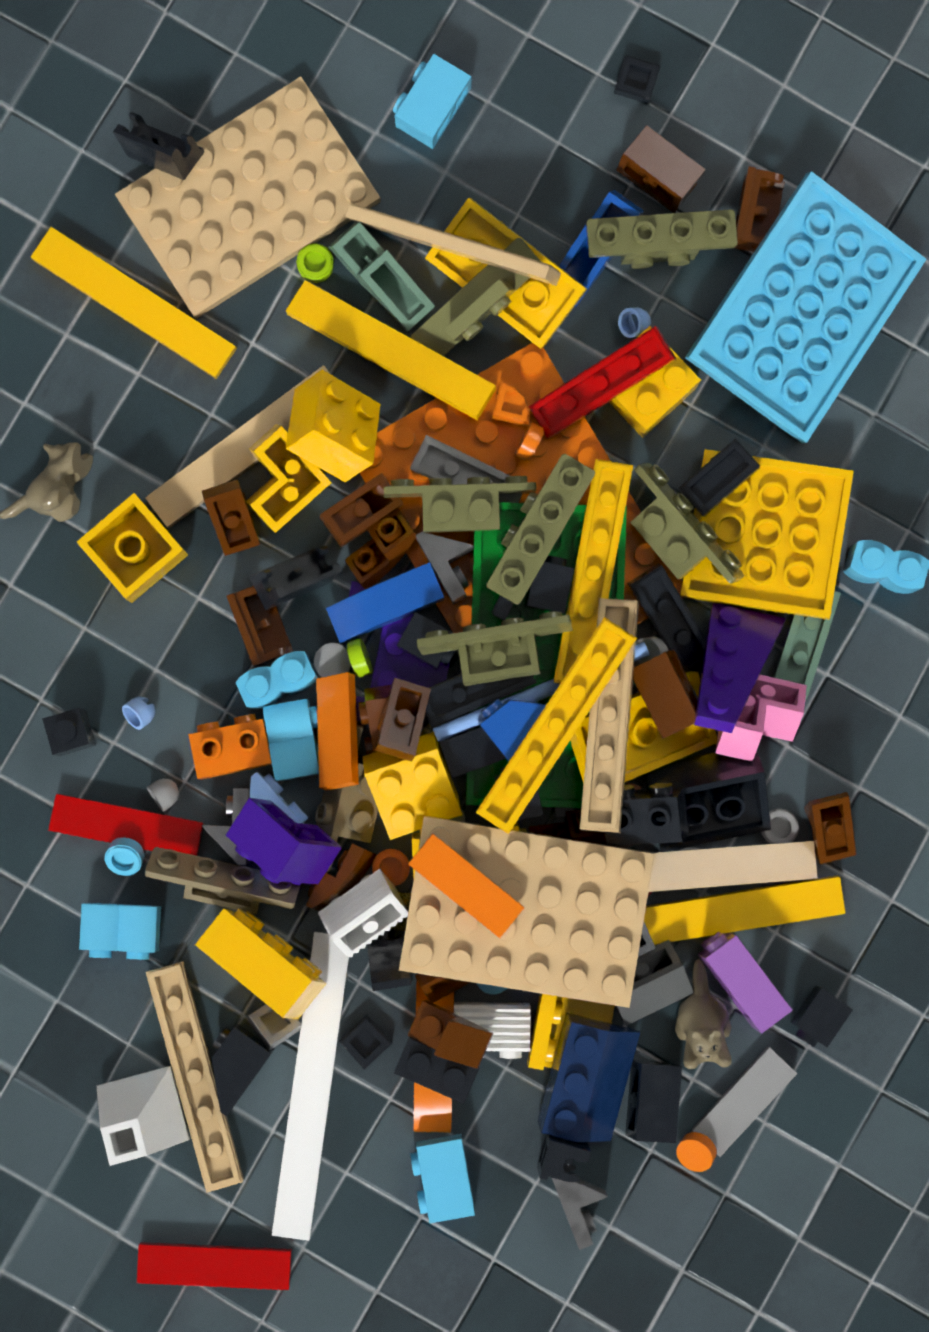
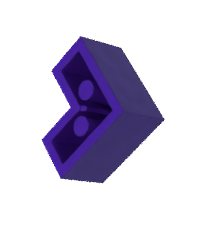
[225,798,342,885]

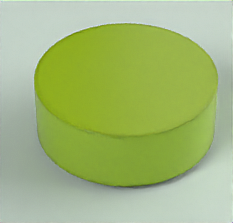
[296,244,334,283]
[346,638,373,678]

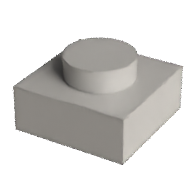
[248,1004,301,1050]

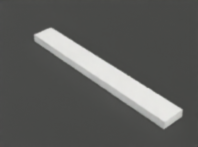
[272,931,349,1241]

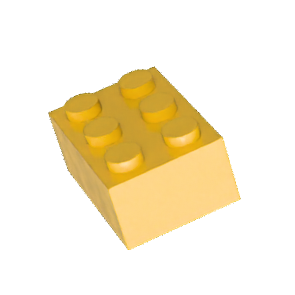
[195,908,327,1019]

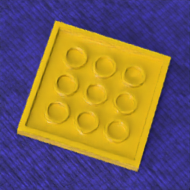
[680,449,854,620]

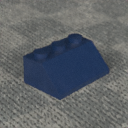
[538,1013,640,1142]

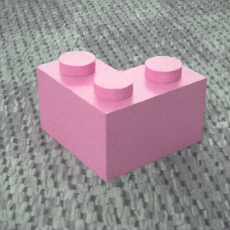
[715,675,807,762]

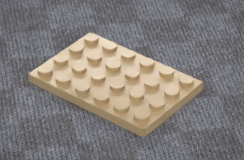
[115,77,381,320]
[399,816,655,1008]

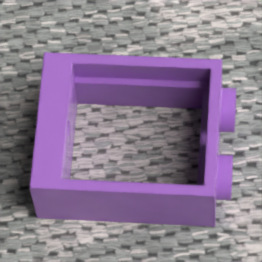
[698,932,792,1034]

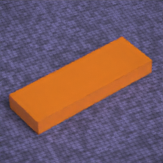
[316,672,359,791]
[408,833,524,938]

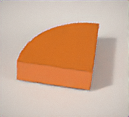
[492,380,530,427]

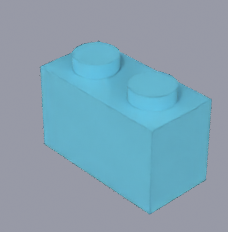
[393,54,471,149]
[410,1134,475,1223]

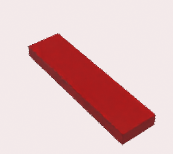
[529,326,676,439]
[48,794,204,856]
[136,1242,292,1290]

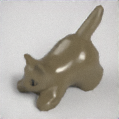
[0,442,93,522]
[675,959,732,1069]

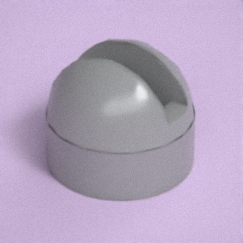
[147,778,179,812]

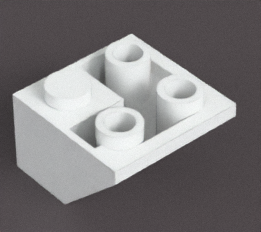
[97,1065,190,1166]

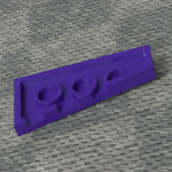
[694,602,786,733]

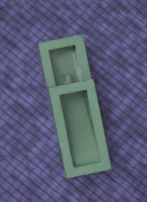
[328,222,435,331]

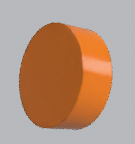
[515,422,544,461]
[372,849,410,886]
[676,1132,717,1172]

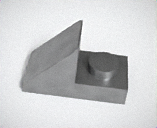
[415,532,474,605]
[202,788,250,865]
[552,1178,608,1250]

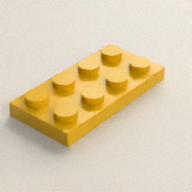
[425,198,587,349]
[570,671,717,784]

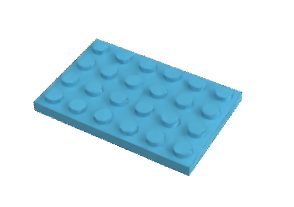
[685,171,927,443]

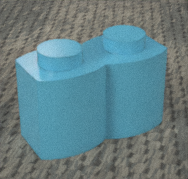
[843,540,929,594]
[235,651,318,710]
[263,699,319,782]
[79,903,161,960]

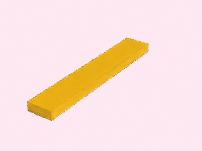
[31,227,237,379]
[286,280,496,420]
[554,459,633,684]
[476,617,637,834]
[644,875,845,945]

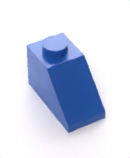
[478,699,547,761]

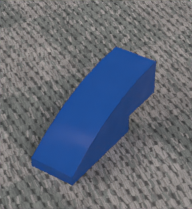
[559,190,644,307]
[326,562,444,644]

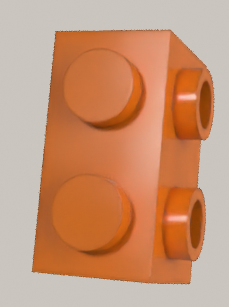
[188,714,272,780]

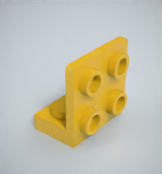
[527,993,615,1070]

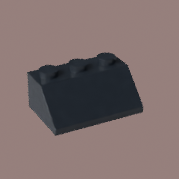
[645,751,771,852]

